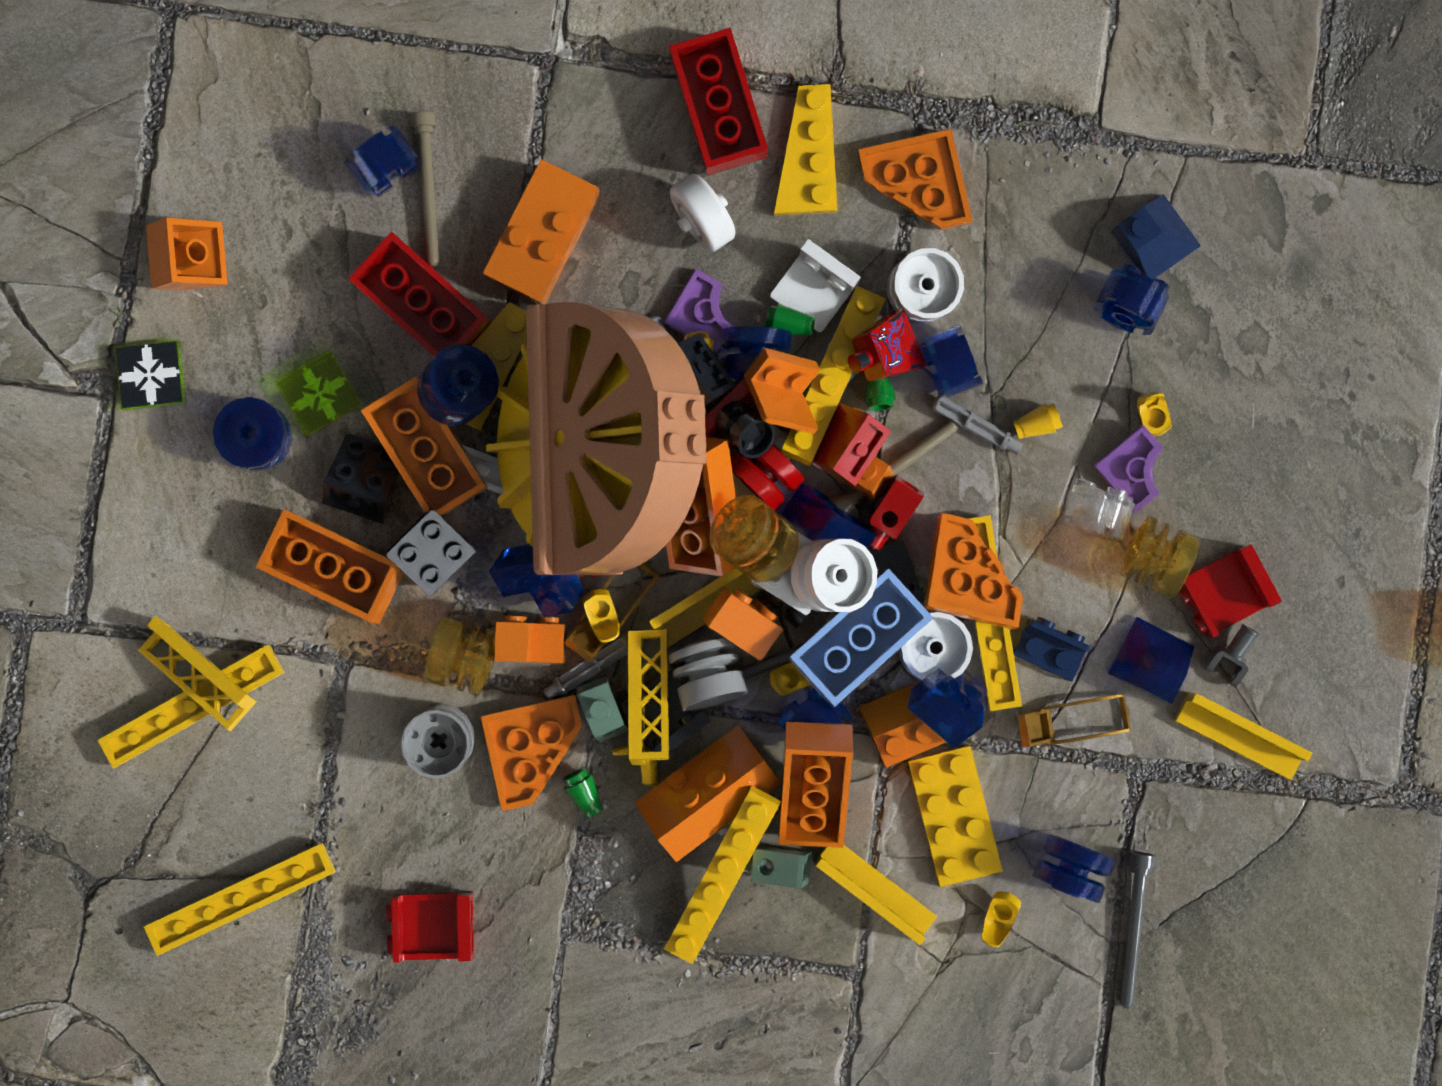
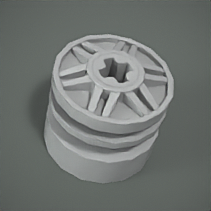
[668,638,748,711]
[401,704,476,779]

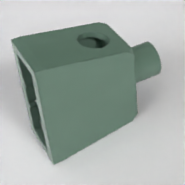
[577,674,628,743]
[743,846,812,889]

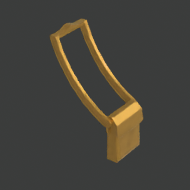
[564,562,660,663]
[1017,693,1131,747]

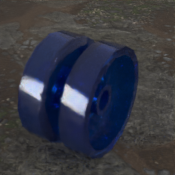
[720,326,792,380]
[417,344,499,426]
[213,397,293,472]
[1032,833,1116,903]

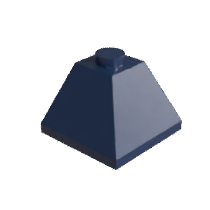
[1111,194,1201,283]

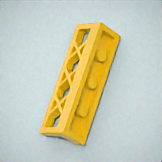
[649,553,764,647]
[138,615,257,732]
[628,630,669,765]
[1174,692,1313,780]
[814,845,937,945]

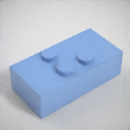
[789,569,933,708]

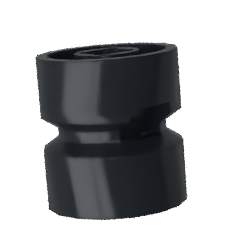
[715,400,775,459]

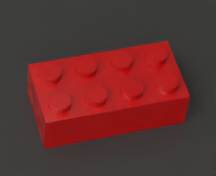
[669,27,768,176]
[348,231,491,370]

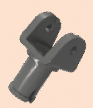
[1204,623,1260,687]

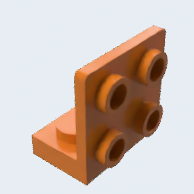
[743,348,820,434]

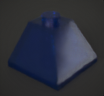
[1107,617,1195,704]

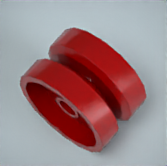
[730,444,805,512]

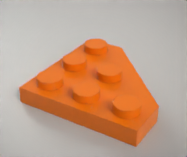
[857,129,973,231]
[923,512,1023,630]
[481,695,583,811]

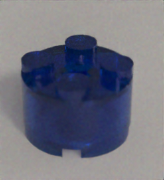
[344,125,419,197]
[1094,264,1170,335]
[919,324,983,398]
[778,688,854,731]

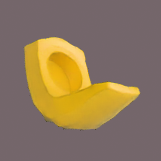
[1137,391,1172,437]
[582,589,620,642]
[770,662,811,696]
[612,744,659,787]
[981,891,1021,947]

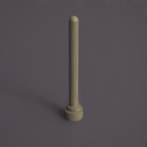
[410,112,439,267]
[826,420,958,523]

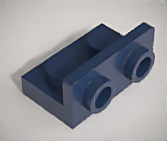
[1013,617,1091,681]

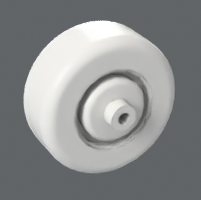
[670,174,736,252]

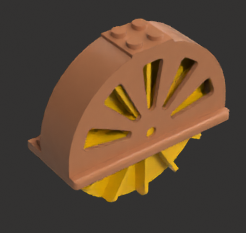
[486,302,706,575]

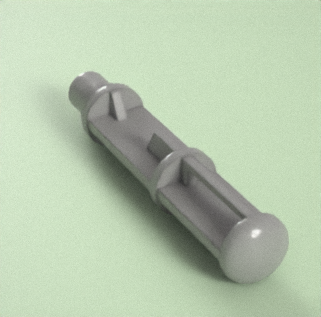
[931,394,1023,455]
[543,636,628,701]

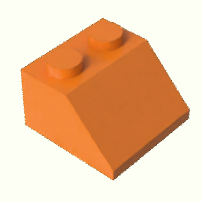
[146,218,228,290]
[858,682,946,768]

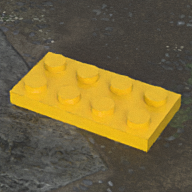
[907,745,1003,887]

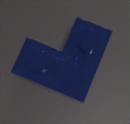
[781,482,877,549]
[489,544,584,618]
[907,668,988,748]

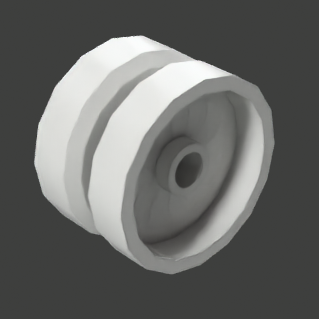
[887,248,964,323]
[791,539,877,612]
[898,612,973,684]

